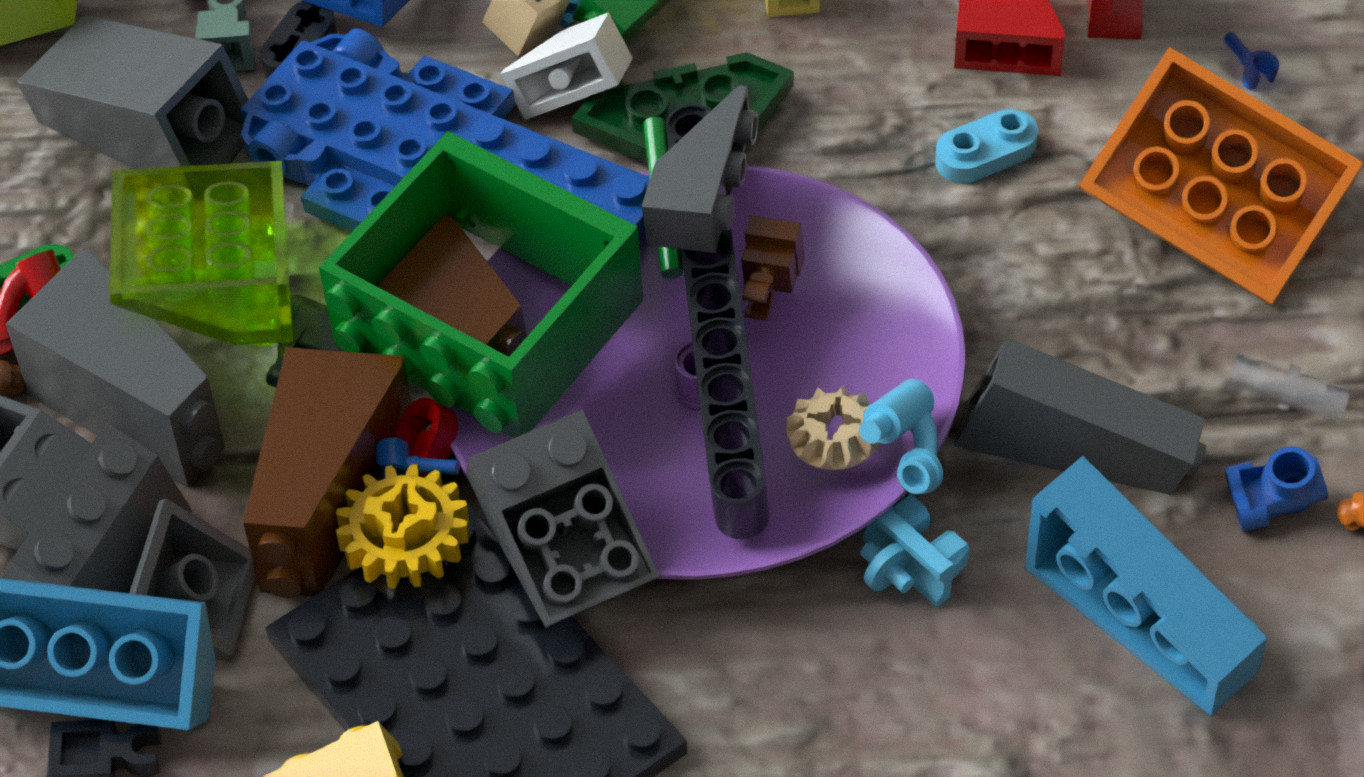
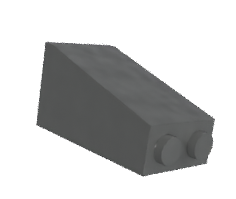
[17,15,248,197]
[6,248,225,487]

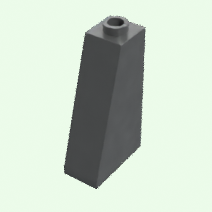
[954,337,1206,495]

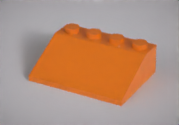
[1078,47,1363,306]

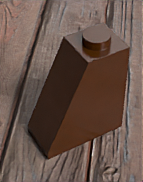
[377,214,527,357]

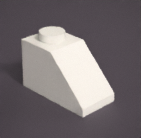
[500,12,633,120]

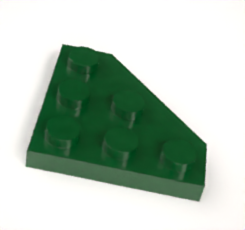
[572,52,794,164]

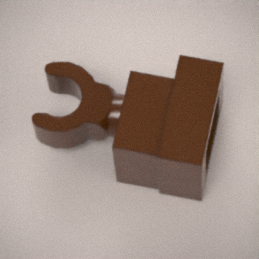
[741,215,805,321]

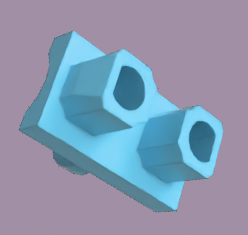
[860,494,970,608]

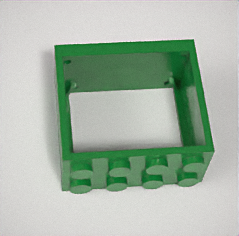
[319,131,643,438]

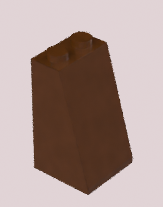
[243,347,411,598]

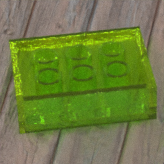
[109,161,293,347]

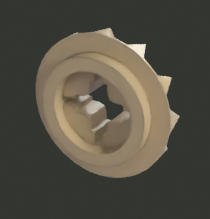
[787,385,880,470]

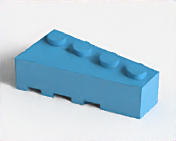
[1025,456,1268,716]

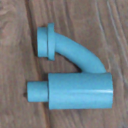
[859,379,943,494]

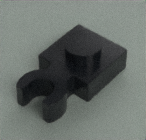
[46,719,162,777]

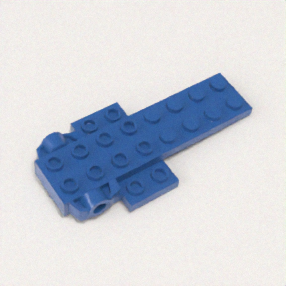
[240,28,650,238]

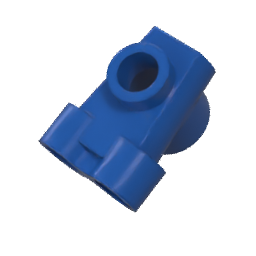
[1224,447,1328,532]

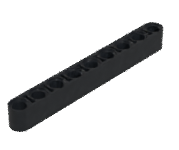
[666,104,770,539]

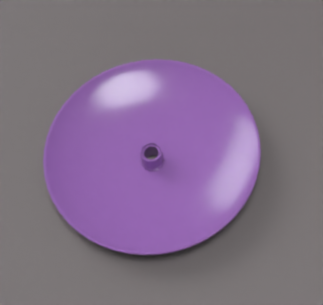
[439,165,965,580]

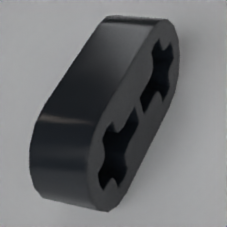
[261,1,337,79]

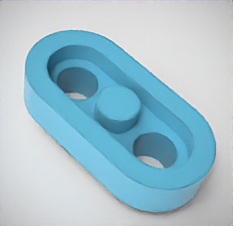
[935,109,1038,184]

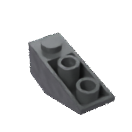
[642,85,758,253]

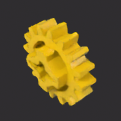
[336,464,470,589]

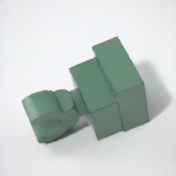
[195,0,256,72]

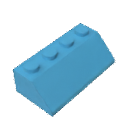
[0,578,216,730]

